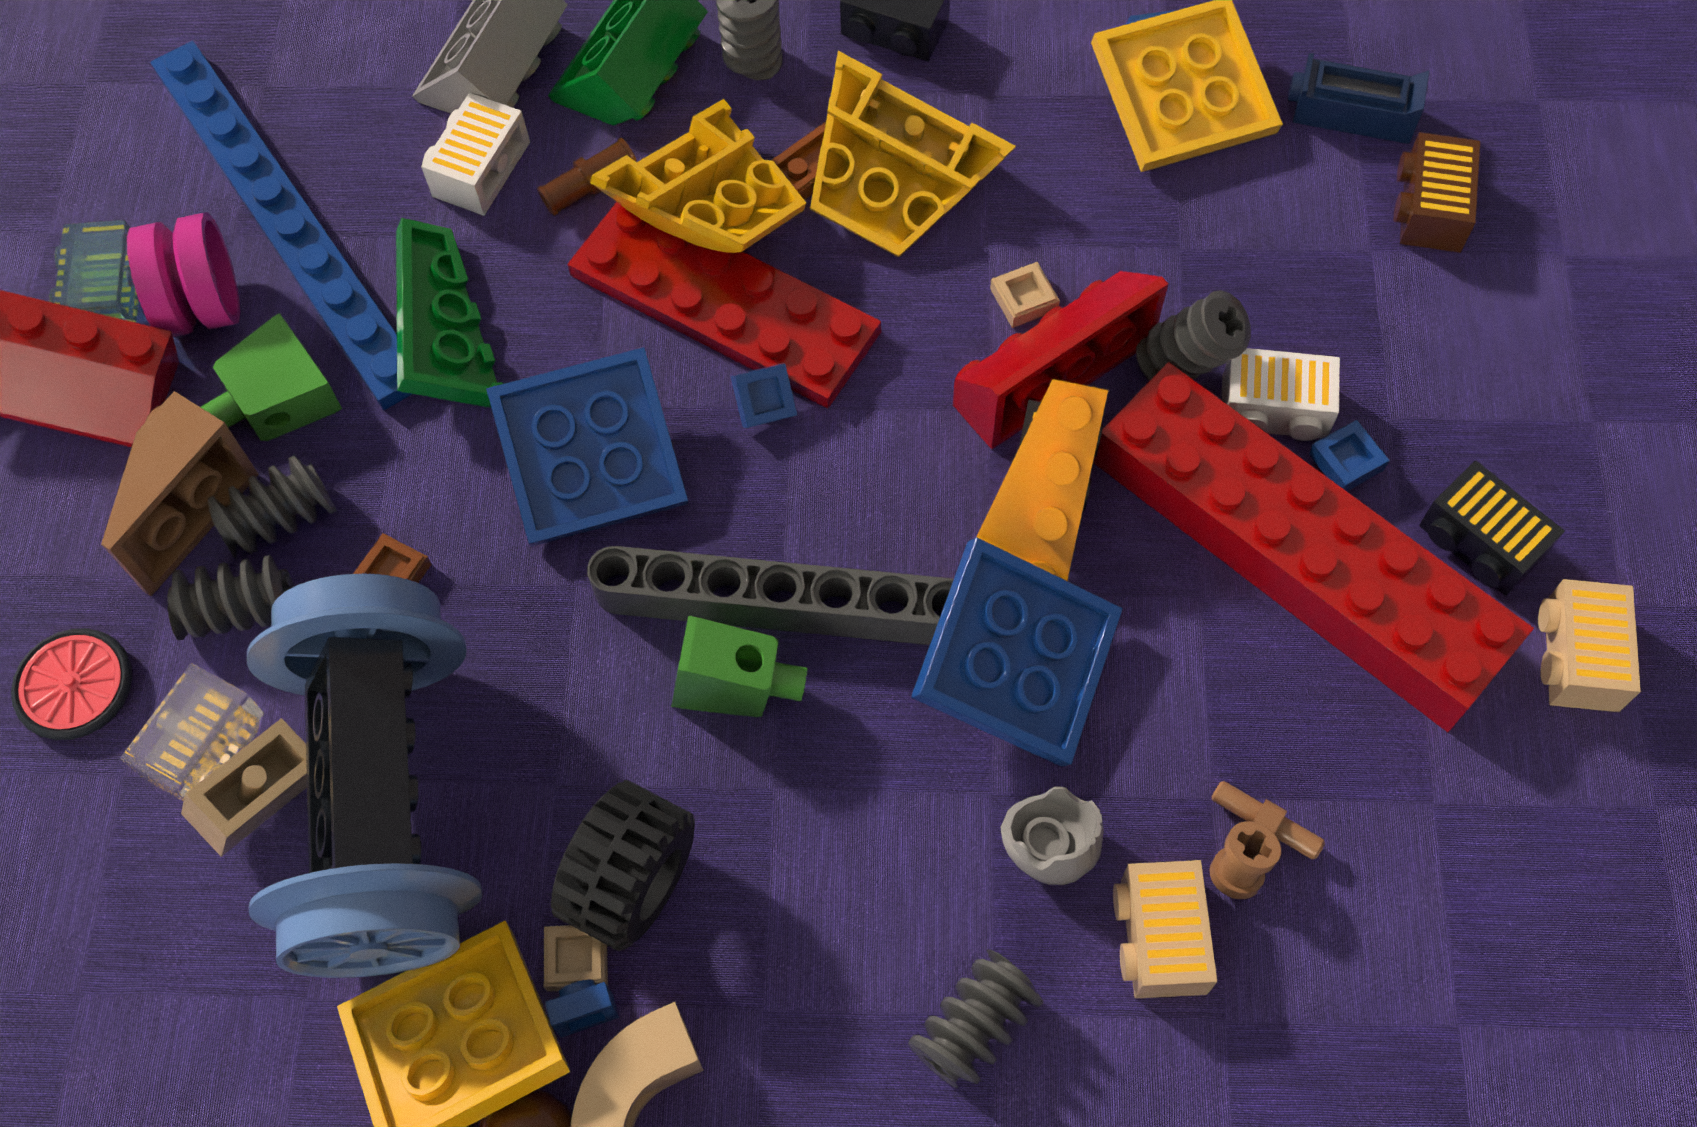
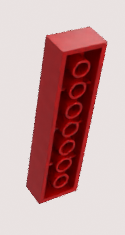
[1093,362,1534,732]

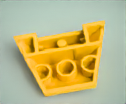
[810,51,1016,257]
[590,99,806,253]

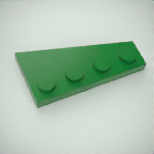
[396,218,503,408]

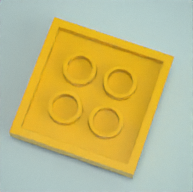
[1091,0,1283,172]
[337,920,570,1127]

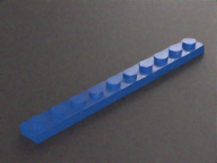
[150,40,412,411]

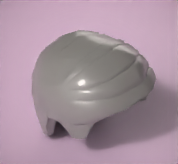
[1001,787,1104,885]

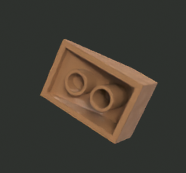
[101,391,259,596]

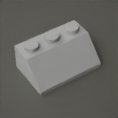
[412,0,568,113]

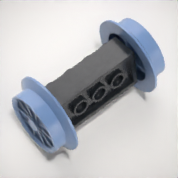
[247,574,482,978]

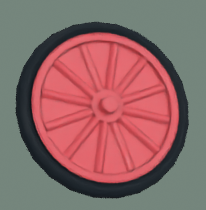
[11,628,132,740]

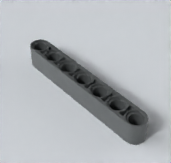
[587,546,954,645]

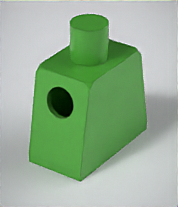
[201,313,342,441]
[671,616,807,717]

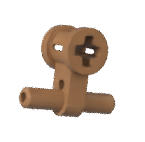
[1209,781,1325,899]

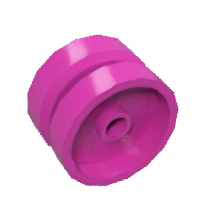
[127,212,240,337]

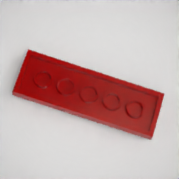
[567,202,881,409]

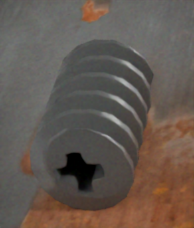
[716,0,782,80]
[1136,290,1251,381]
[207,456,337,560]
[168,555,294,640]
[908,949,1044,1088]

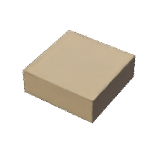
[990,262,1060,328]
[544,925,608,991]

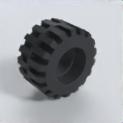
[551,780,695,951]

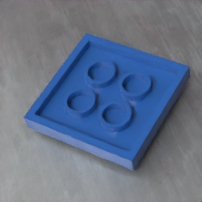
[486,347,688,547]
[911,537,1123,767]

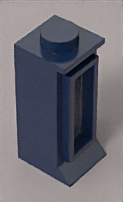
[1287,53,1430,144]

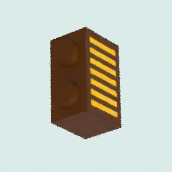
[1393,132,1480,253]

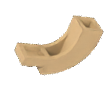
[571,1002,704,1127]

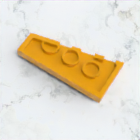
[976,379,1108,581]

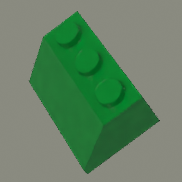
[548,0,708,126]

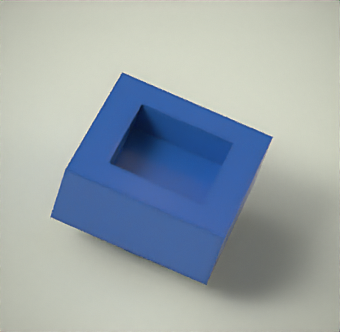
[730,363,797,428]
[1309,420,1390,491]
[545,979,620,1038]

